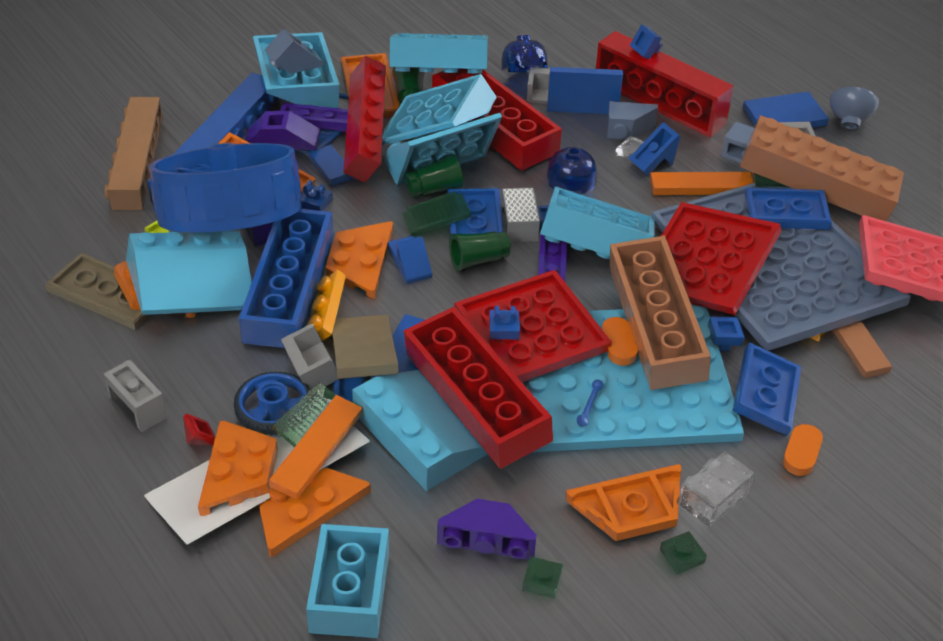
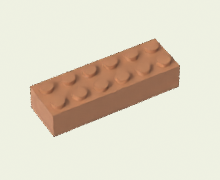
[739,115,904,221]
[610,236,711,390]

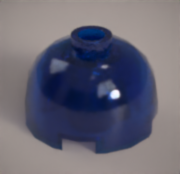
[501,35,548,73]
[547,147,597,194]

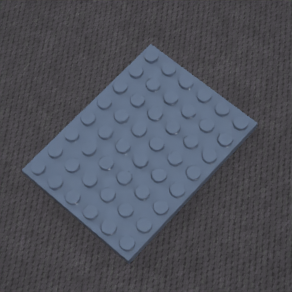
[652,179,911,351]

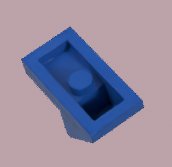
[628,122,681,176]
[388,236,432,284]

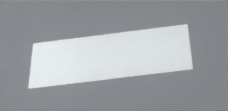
[144,399,370,544]

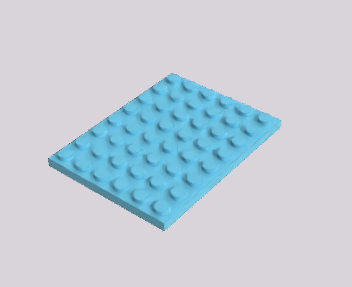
[522,306,744,452]

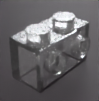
[680,451,755,528]

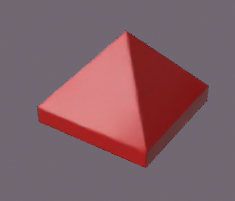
[183,413,216,446]

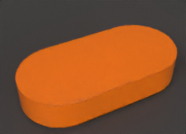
[602,317,638,366]
[783,424,823,476]

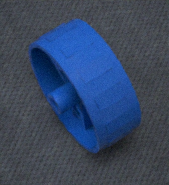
[149,143,301,233]

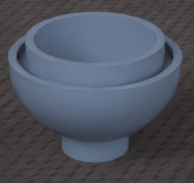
[830,87,879,129]

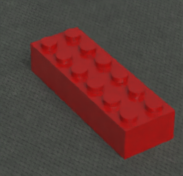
[596,31,734,138]
[432,68,562,171]
[403,306,553,469]

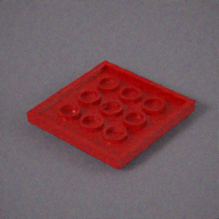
[661,202,782,315]
[454,270,612,382]

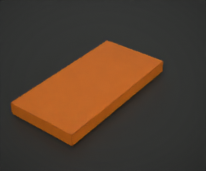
[340,53,399,118]

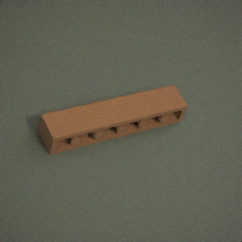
[104,97,163,210]

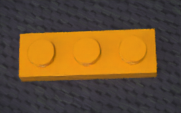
[307,269,346,341]

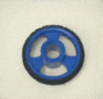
[234,371,313,436]

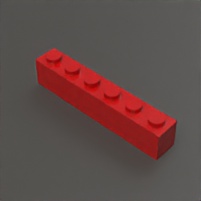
[343,56,386,182]

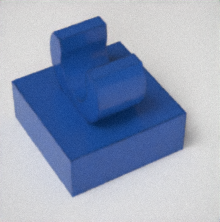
[630,24,663,59]
[300,180,333,211]
[489,306,520,340]
[708,317,744,352]

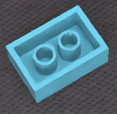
[306,524,389,638]

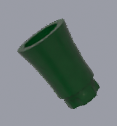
[392,67,425,104]
[405,154,464,198]
[449,231,511,271]

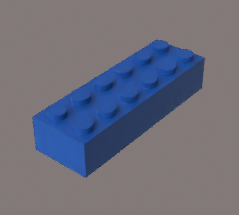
[239,209,334,348]

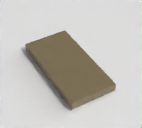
[45,252,151,330]
[332,314,398,379]

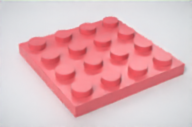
[858,215,943,302]

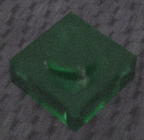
[660,531,707,574]
[522,556,563,599]

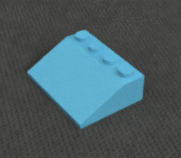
[253,32,340,108]
[390,33,489,73]
[382,74,497,146]
[384,113,502,185]
[540,187,654,259]
[126,230,252,315]
[352,370,487,491]

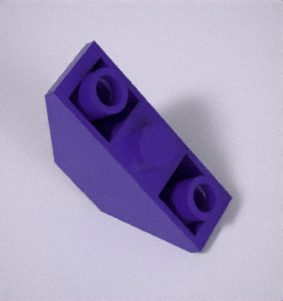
[245,111,320,150]
[437,498,537,560]

